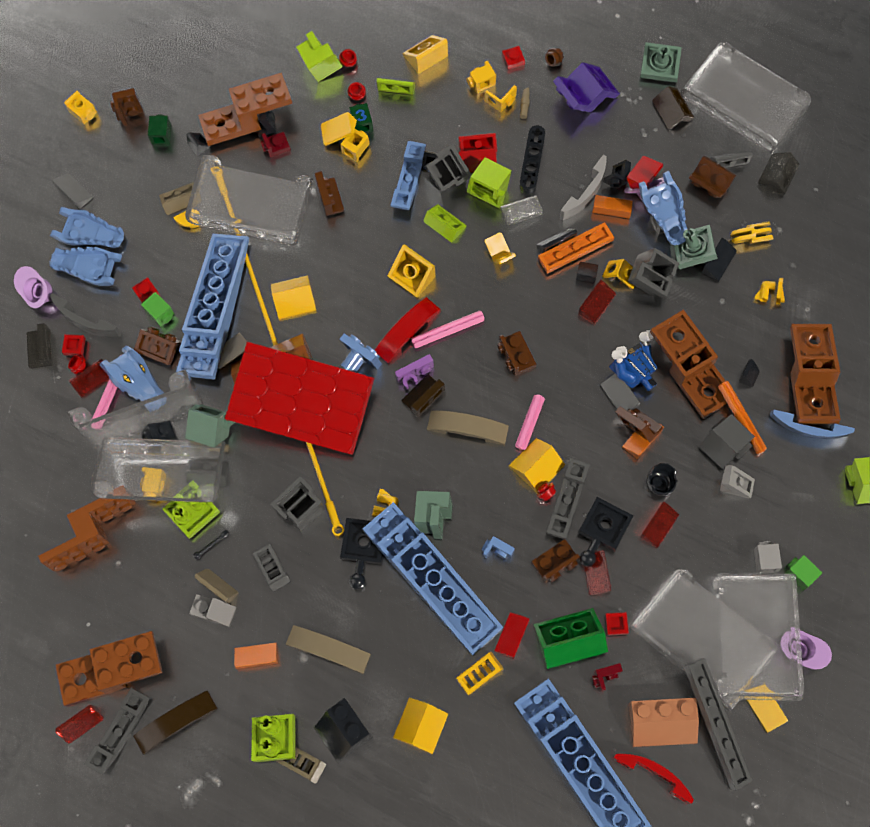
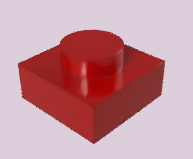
[502,46,525,70]
[132,277,159,303]
[62,334,86,356]
[605,612,629,636]

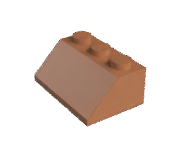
[629,698,699,747]

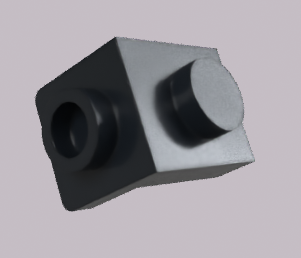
[257,110,276,137]
[603,160,631,189]
[142,421,176,450]

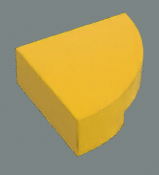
[173,209,199,228]

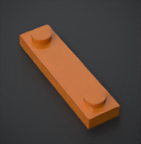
[538,222,614,274]

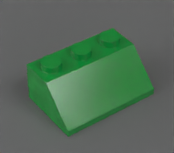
[533,608,608,669]

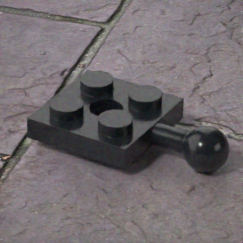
[578,497,634,567]
[340,518,383,589]

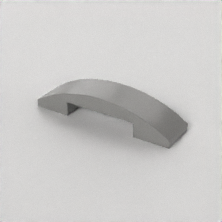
[560,154,607,221]

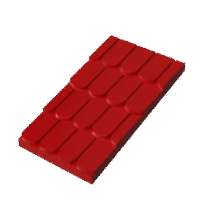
[225,342,375,455]

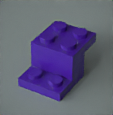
[553,62,620,112]

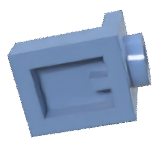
[482,536,515,559]

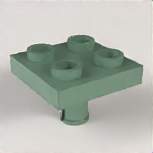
[640,42,682,83]
[674,224,718,270]

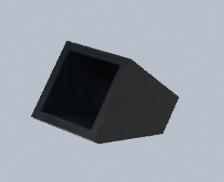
[314,698,373,763]

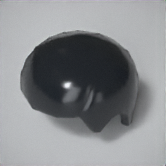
[647,463,678,496]

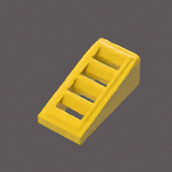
[456,652,504,695]

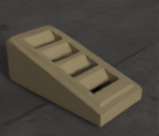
[276,747,326,783]

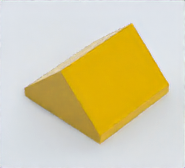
[402,35,448,74]
[387,244,436,297]
[271,275,316,320]
[508,438,565,494]
[393,697,448,754]

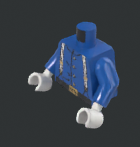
[609,330,657,391]

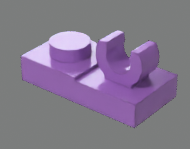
[395,354,434,389]

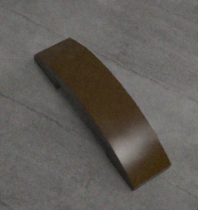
[133,690,218,755]

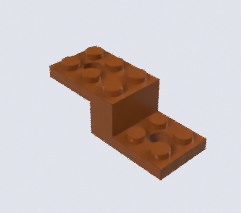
[198,72,293,146]
[650,309,727,419]
[790,324,841,424]
[38,487,136,571]
[55,631,163,706]

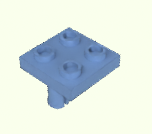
[339,333,382,372]

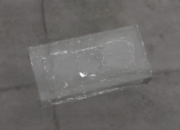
[501,195,543,226]

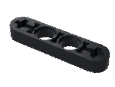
[520,125,545,194]

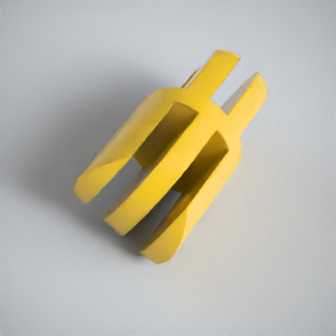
[730,221,774,244]

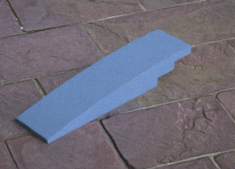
[176,234,249,380]
[362,502,504,655]
[514,679,652,827]

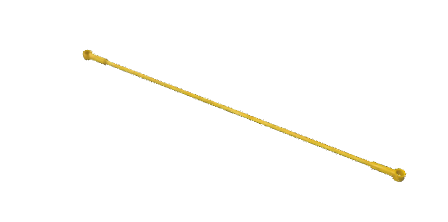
[211,164,344,537]

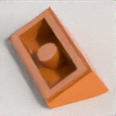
[592,195,633,219]
[622,424,664,460]
[234,643,278,669]

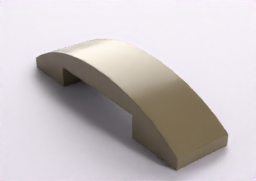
[427,411,509,445]
[286,625,371,674]

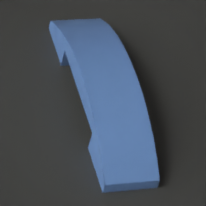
[391,141,426,210]
[770,410,855,439]

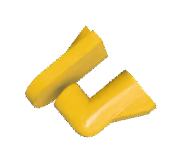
[755,278,785,304]
[372,488,399,517]

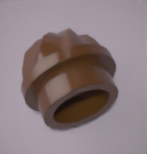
[545,48,564,67]

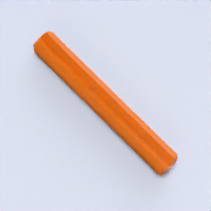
[718,381,767,454]

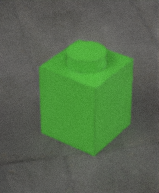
[141,292,174,327]
[785,555,822,591]

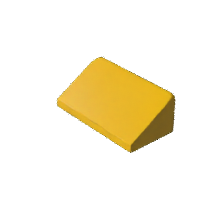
[321,112,357,146]
[744,683,788,733]

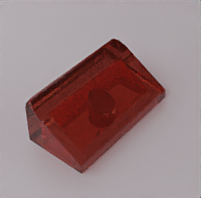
[578,279,616,324]
[69,358,109,397]
[640,501,679,548]
[584,550,611,596]
[55,705,104,744]

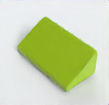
[377,78,415,95]
[423,204,467,242]

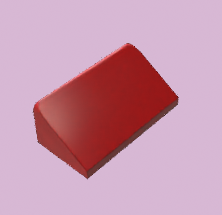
[458,133,497,152]
[458,148,497,173]
[627,156,663,189]
[494,612,530,659]

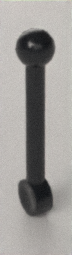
[193,530,229,559]

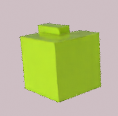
[296,31,343,82]
[467,157,512,209]
[845,457,870,504]

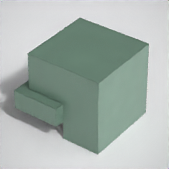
[185,404,236,448]
[414,491,453,539]

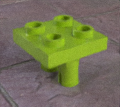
[162,482,220,539]
[251,714,295,762]

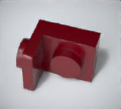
[260,132,291,158]
[592,663,623,692]

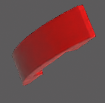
[375,297,441,364]
[612,754,694,804]

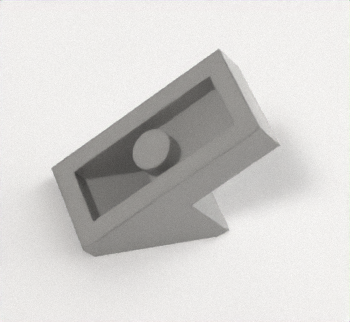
[720,465,755,498]
[189,594,236,627]

